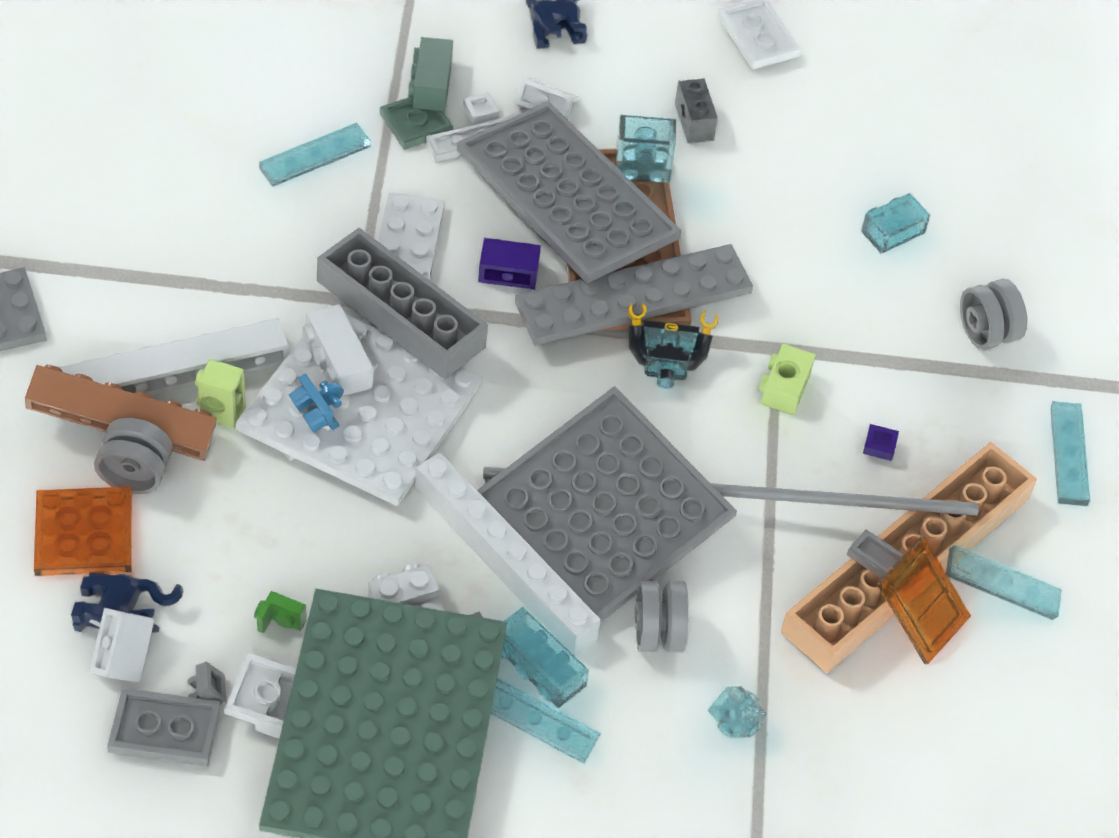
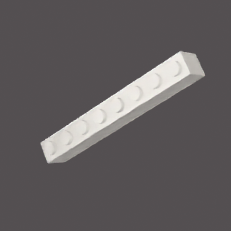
[57,318,289,395]
[415,452,601,657]

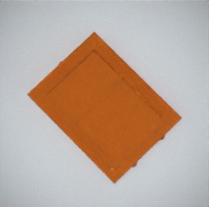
[877,537,971,664]

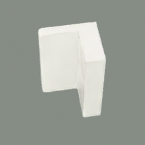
[514,77,579,118]
[89,608,154,683]

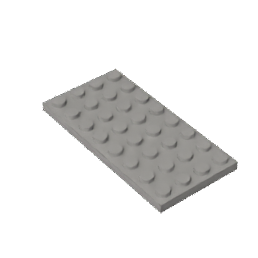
[457,101,682,284]

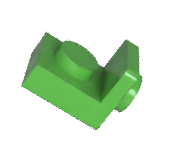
[254,591,307,633]

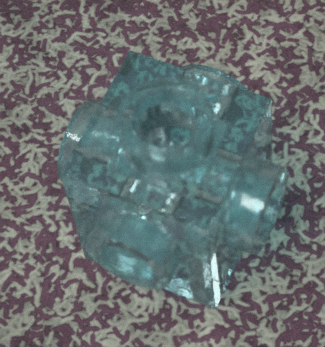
[707,686,767,738]

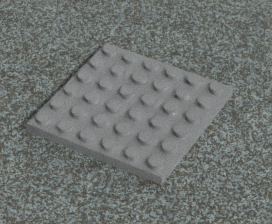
[477,386,737,623]

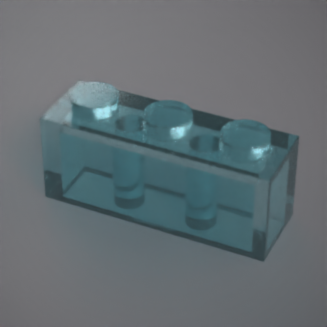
[501,607,589,709]

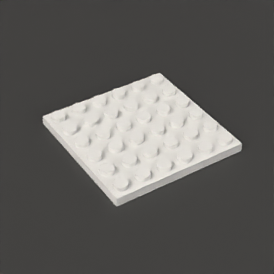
[236,305,483,506]

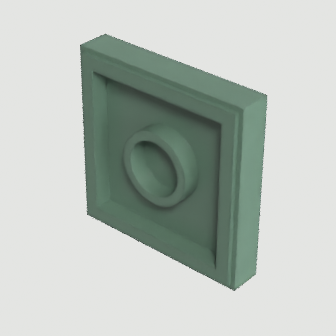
[380,97,454,150]

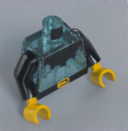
[627,303,718,389]

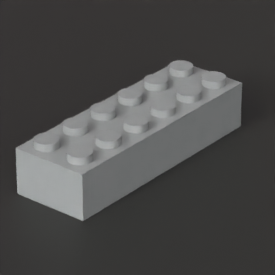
[317,228,488,379]

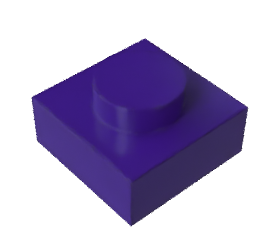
[863,424,899,461]

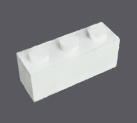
[302,304,374,396]

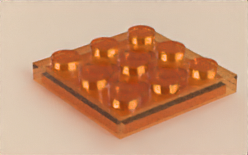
[34,487,132,576]

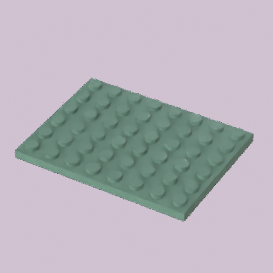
[259,588,508,838]

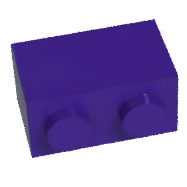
[478,238,541,290]

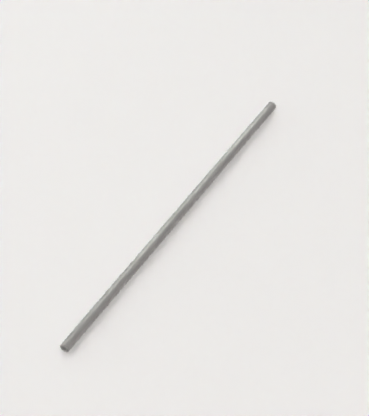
[483,467,979,515]

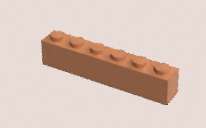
[25,365,217,461]

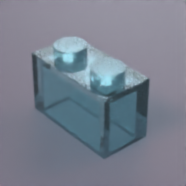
[861,193,930,254]

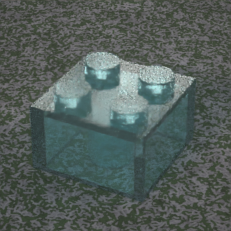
[615,115,676,182]

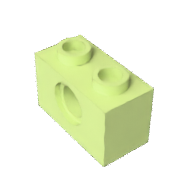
[758,343,816,415]
[195,359,246,429]

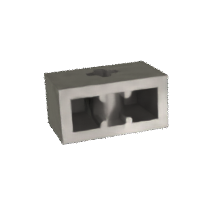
[675,78,718,143]

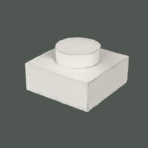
[463,92,499,125]

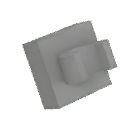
[187,661,226,705]

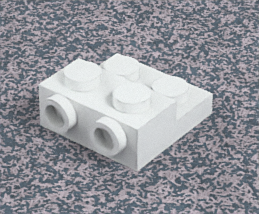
[368,563,445,611]
[224,653,296,739]

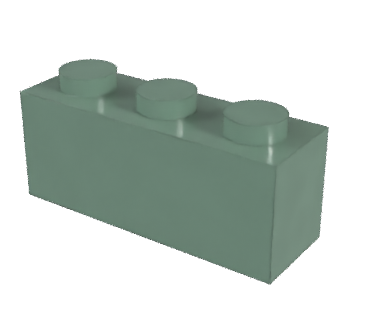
[408,37,453,112]

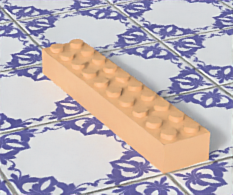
[781,442,1037,674]

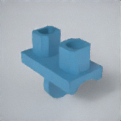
[289,373,344,432]

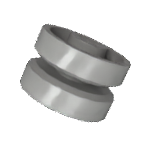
[960,279,1028,350]
[94,418,173,494]
[634,581,688,652]

